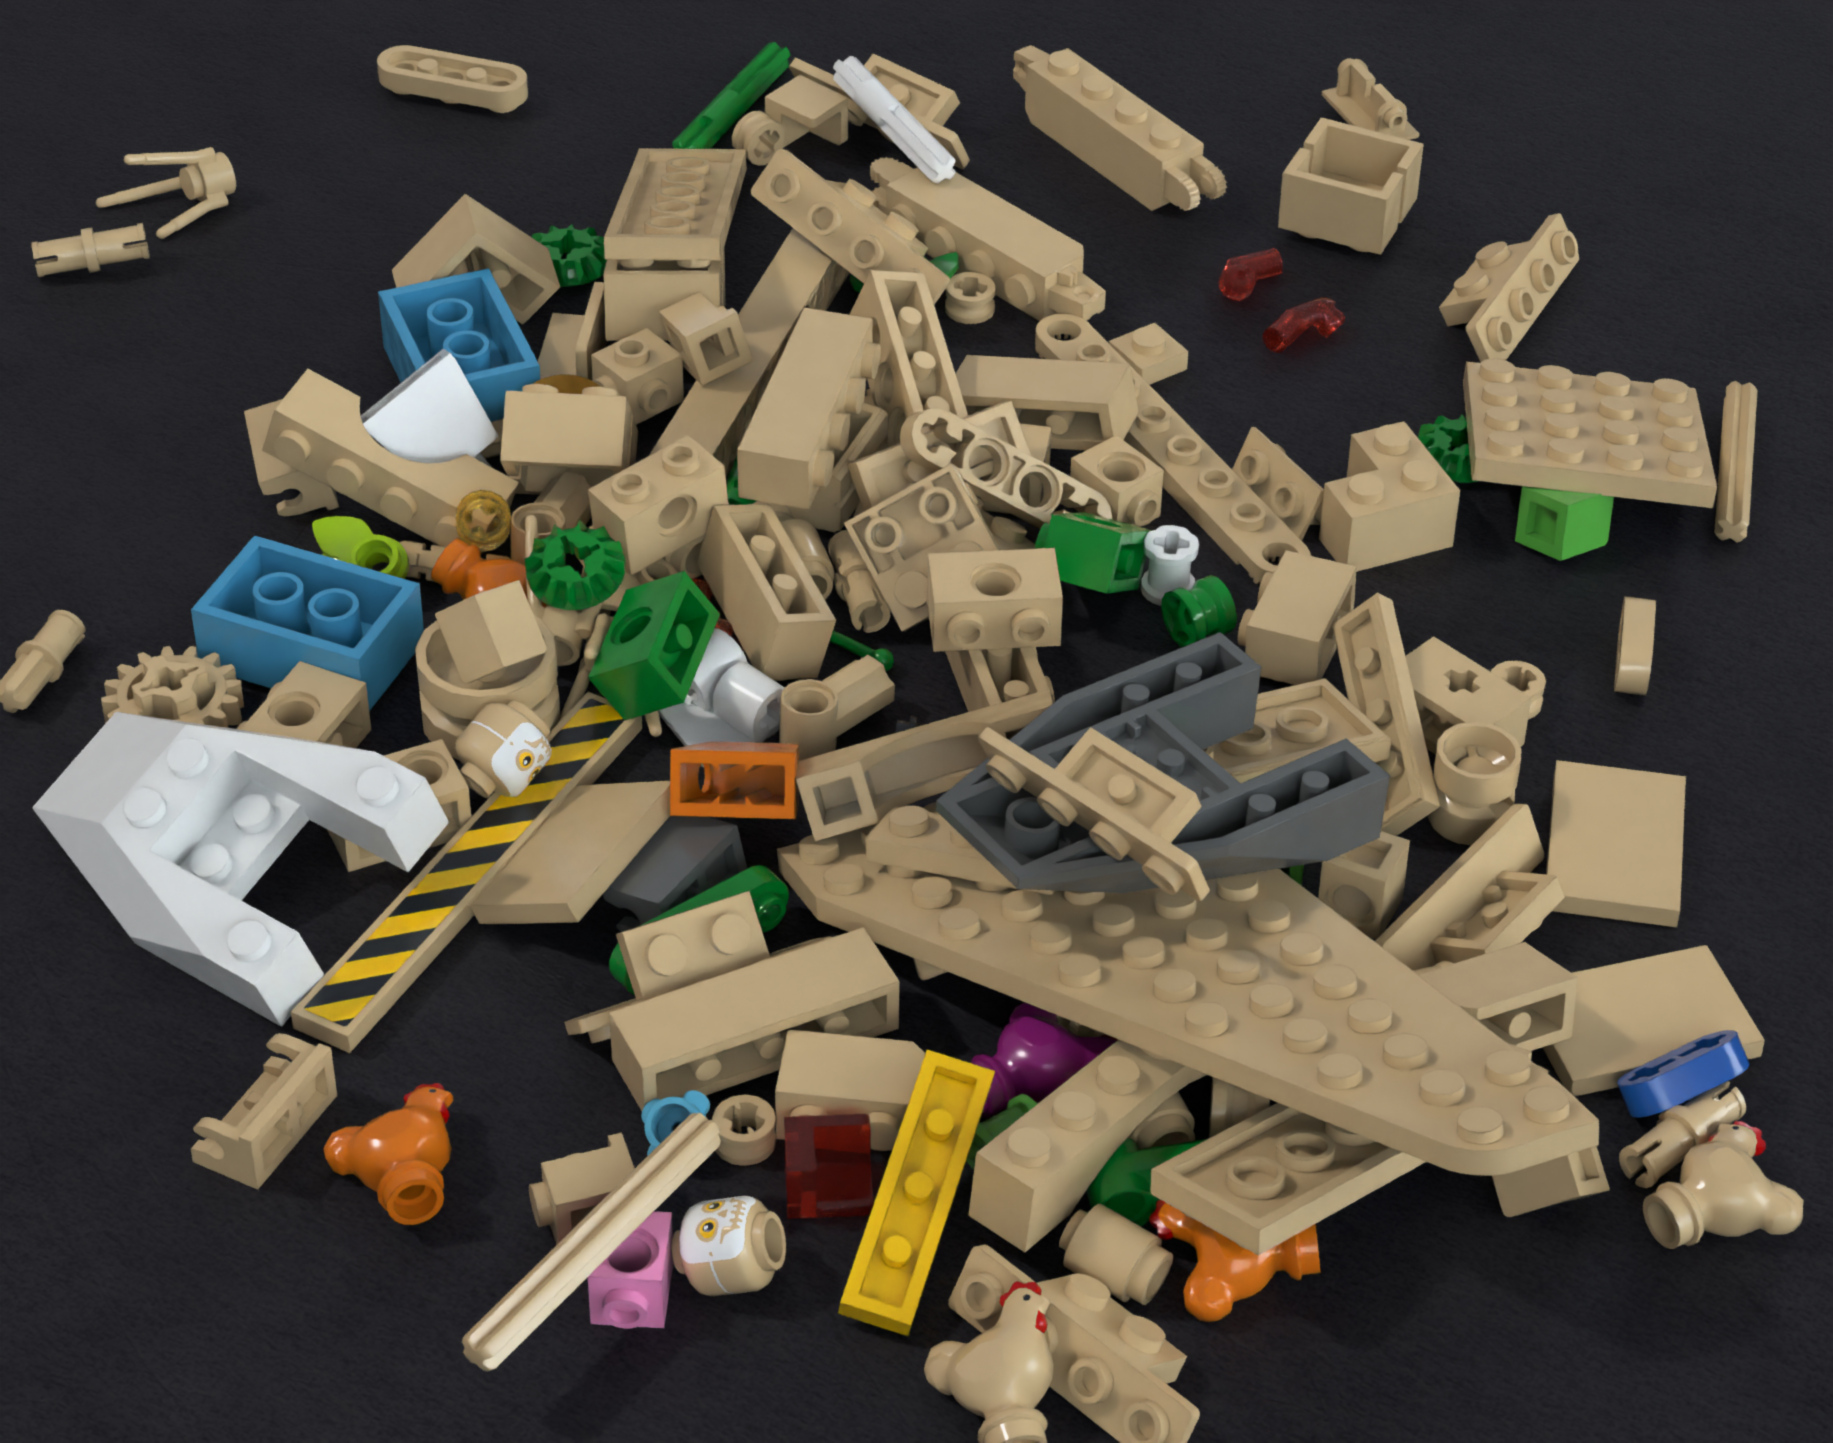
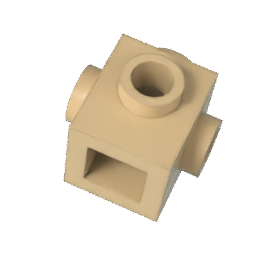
[591,328,684,424]

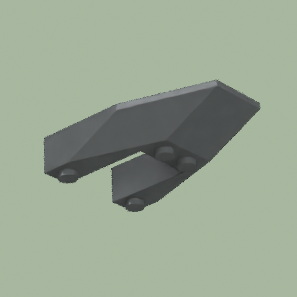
[936,632,1390,893]

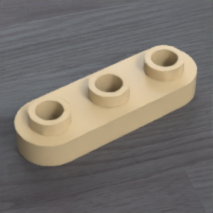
[377,45,528,113]

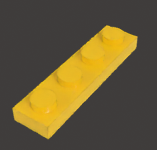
[838,1049,995,1336]

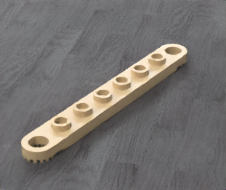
[1035,314,1311,585]

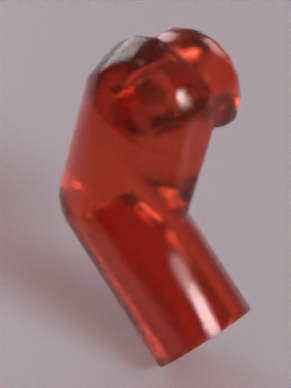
[1218,248,1283,301]
[1263,297,1345,353]

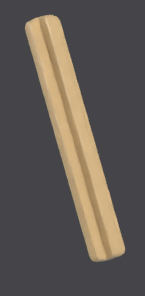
[1714,381,1757,543]

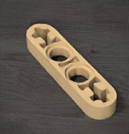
[900,408,1112,529]

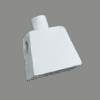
[360,348,498,467]

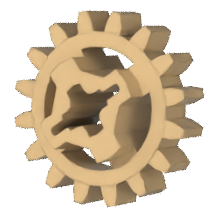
[101,646,244,728]

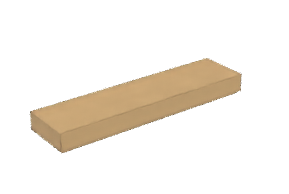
[1332,593,1440,836]

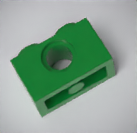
[1035,512,1152,594]
[588,571,720,720]

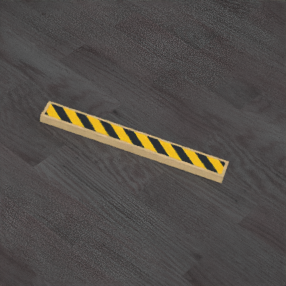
[291,692,642,1053]

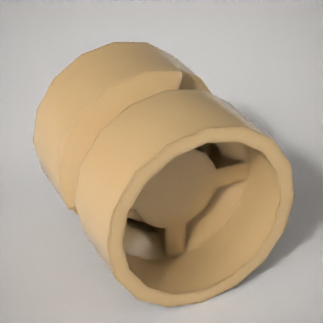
[1428,722,1522,845]

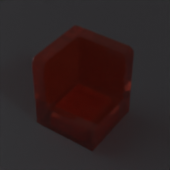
[784,1114,873,1219]

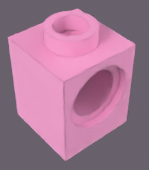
[587,1211,673,1329]

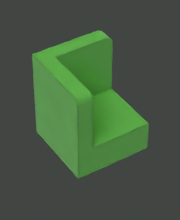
[1515,486,1614,561]

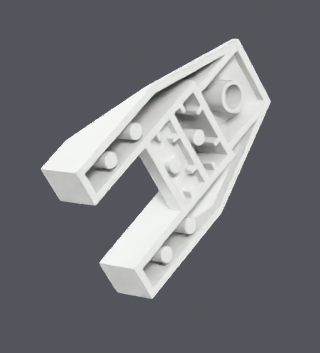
[32,712,449,1027]

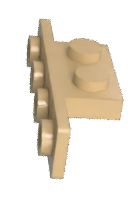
[789,54,970,169]
[751,149,950,305]
[1439,213,1579,362]
[978,727,1210,902]
[1374,804,1564,971]
[564,891,831,1043]
[949,1244,1200,1443]

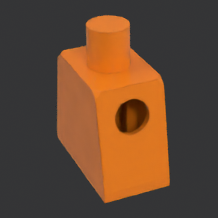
[670,742,799,819]

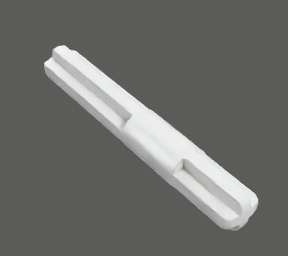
[833,56,955,184]

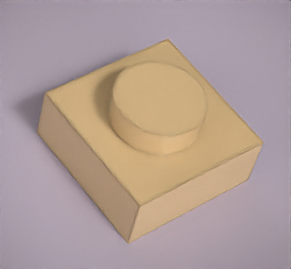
[1109,323,1188,385]

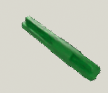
[672,42,791,149]

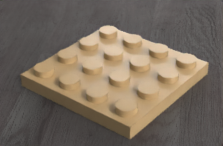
[1463,359,1717,508]

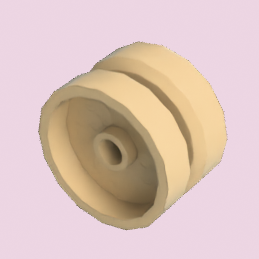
[415,616,560,760]

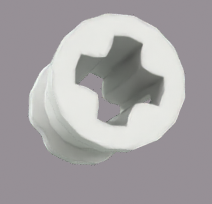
[1141,525,1199,606]

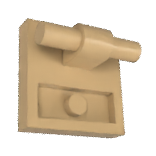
[844,463,1000,631]

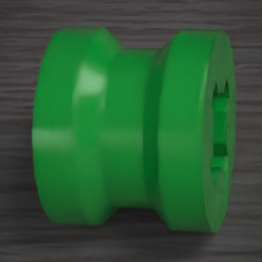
[1161,575,1237,647]

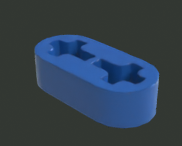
[1617,1030,1750,1118]

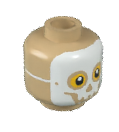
[454,700,552,798]
[671,1196,786,1296]

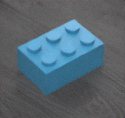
[378,268,540,421]
[191,536,424,711]

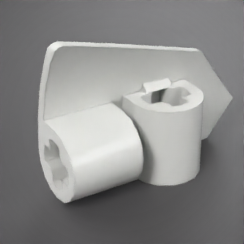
[658,628,785,768]

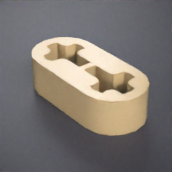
[1614,596,1656,696]

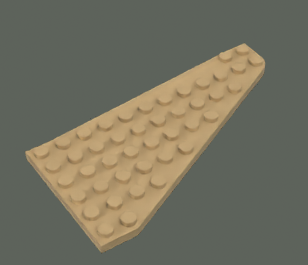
[777,802,1599,1176]

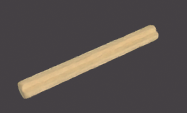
[462,1113,721,1371]

